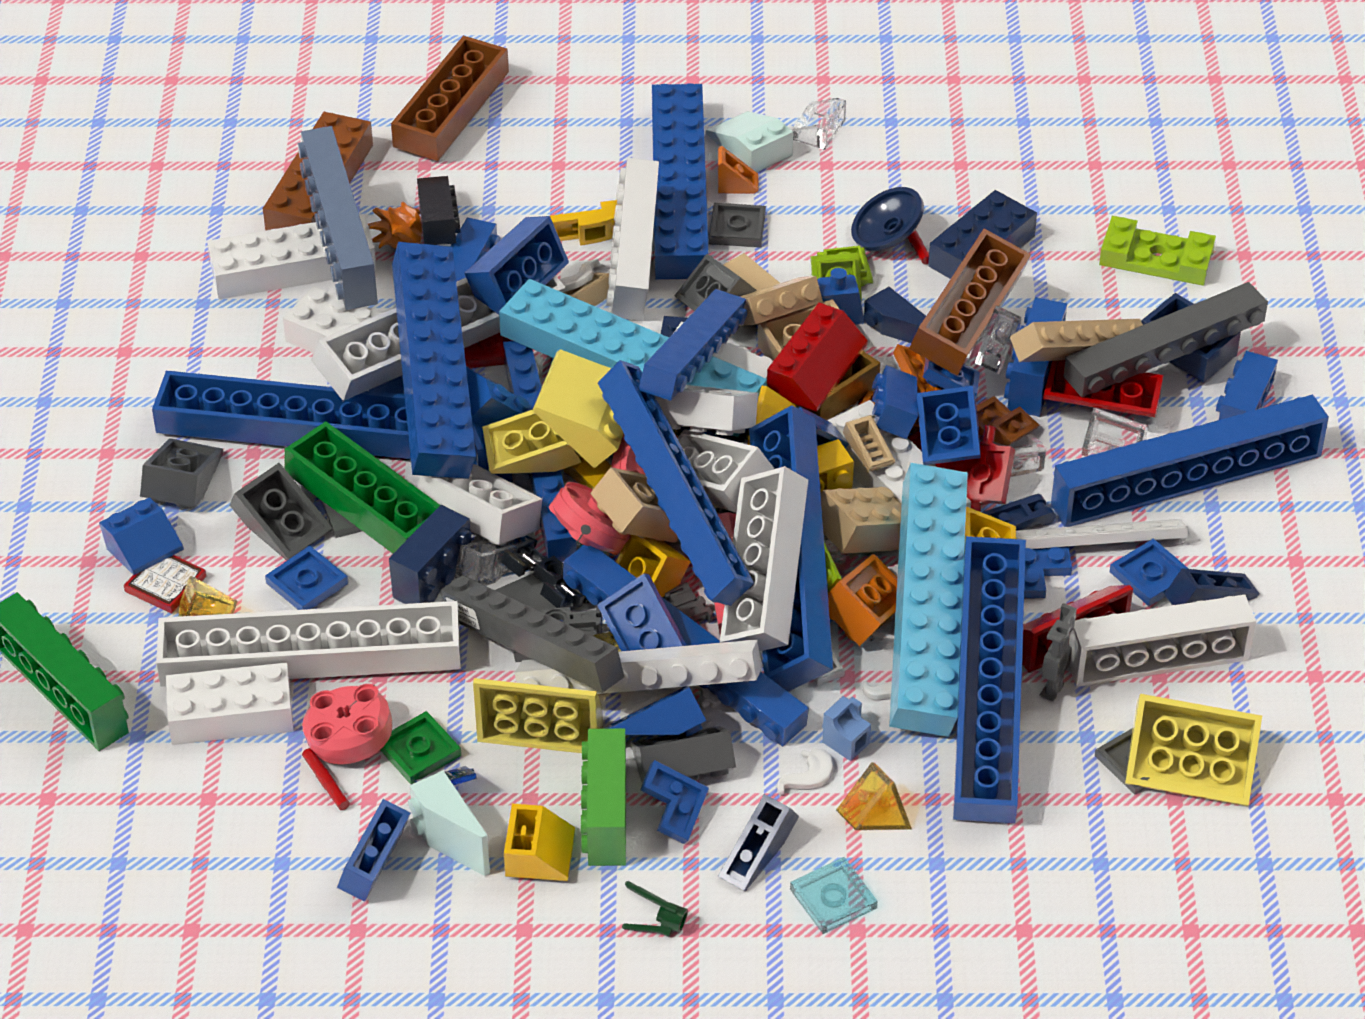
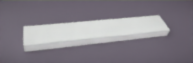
[1016,519,1188,549]

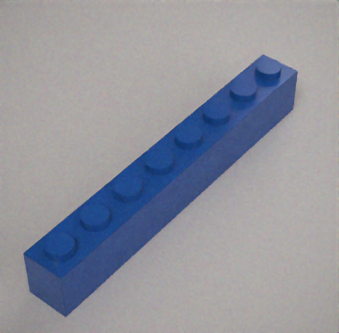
[639,289,747,401]

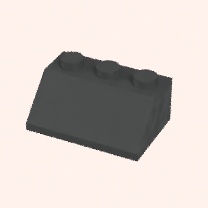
[631,726,736,782]

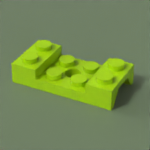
[1099,215,1216,286]

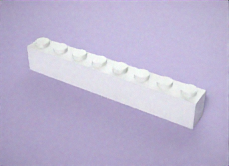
[515,640,762,694]

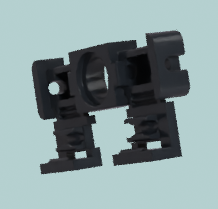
[501,539,589,608]

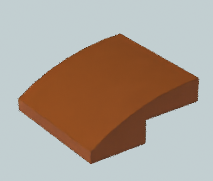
[977,396,1040,446]

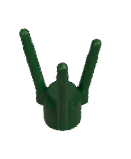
[622,881,688,937]

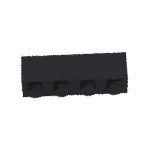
[417,176,461,245]

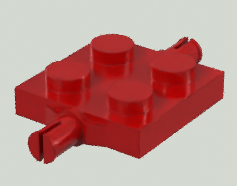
[955,425,1015,512]

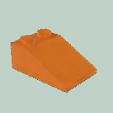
[828,554,897,646]

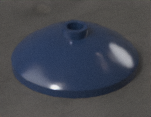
[851,187,924,251]

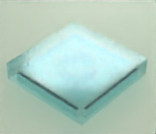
[790,857,878,934]

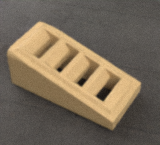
[843,415,895,472]

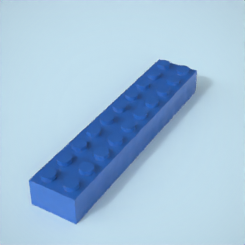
[652,83,708,280]
[392,242,476,479]
[152,370,411,459]
[1051,394,1329,527]
[749,405,833,692]
[953,536,1026,823]

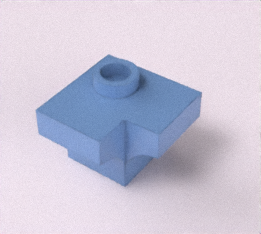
[822,696,871,761]

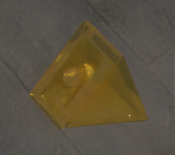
[178,577,238,617]
[836,762,912,830]

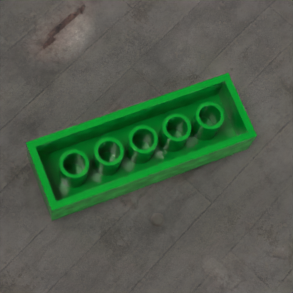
[284,421,440,554]
[0,592,129,752]

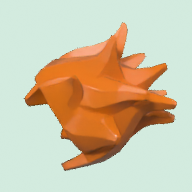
[368,202,423,250]

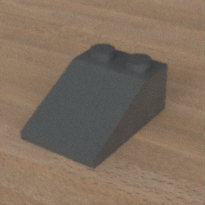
[674,254,757,338]
[140,438,223,509]
[229,463,333,561]

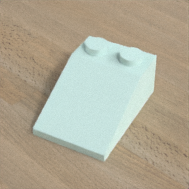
[706,111,793,172]
[408,771,490,876]

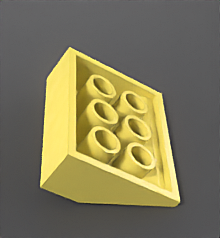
[532,349,624,468]
[473,678,603,753]
[1125,694,1262,806]

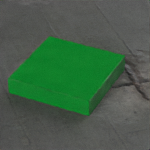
[380,711,462,784]

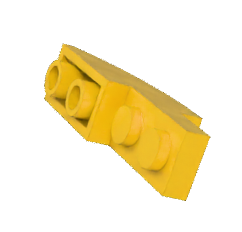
[550,200,618,246]

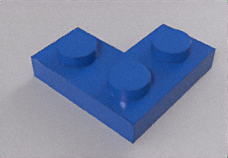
[1024,546,1072,599]
[640,760,709,844]

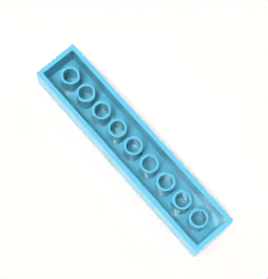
[499,279,767,437]
[889,463,968,737]

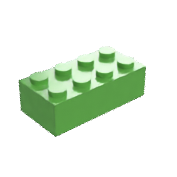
[581,728,626,866]

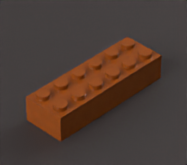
[391,35,509,161]
[262,111,373,231]
[909,229,1031,376]

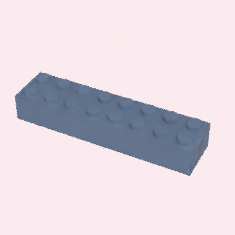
[297,126,378,310]

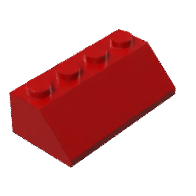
[767,302,868,412]
[1043,360,1164,418]
[1022,585,1133,673]

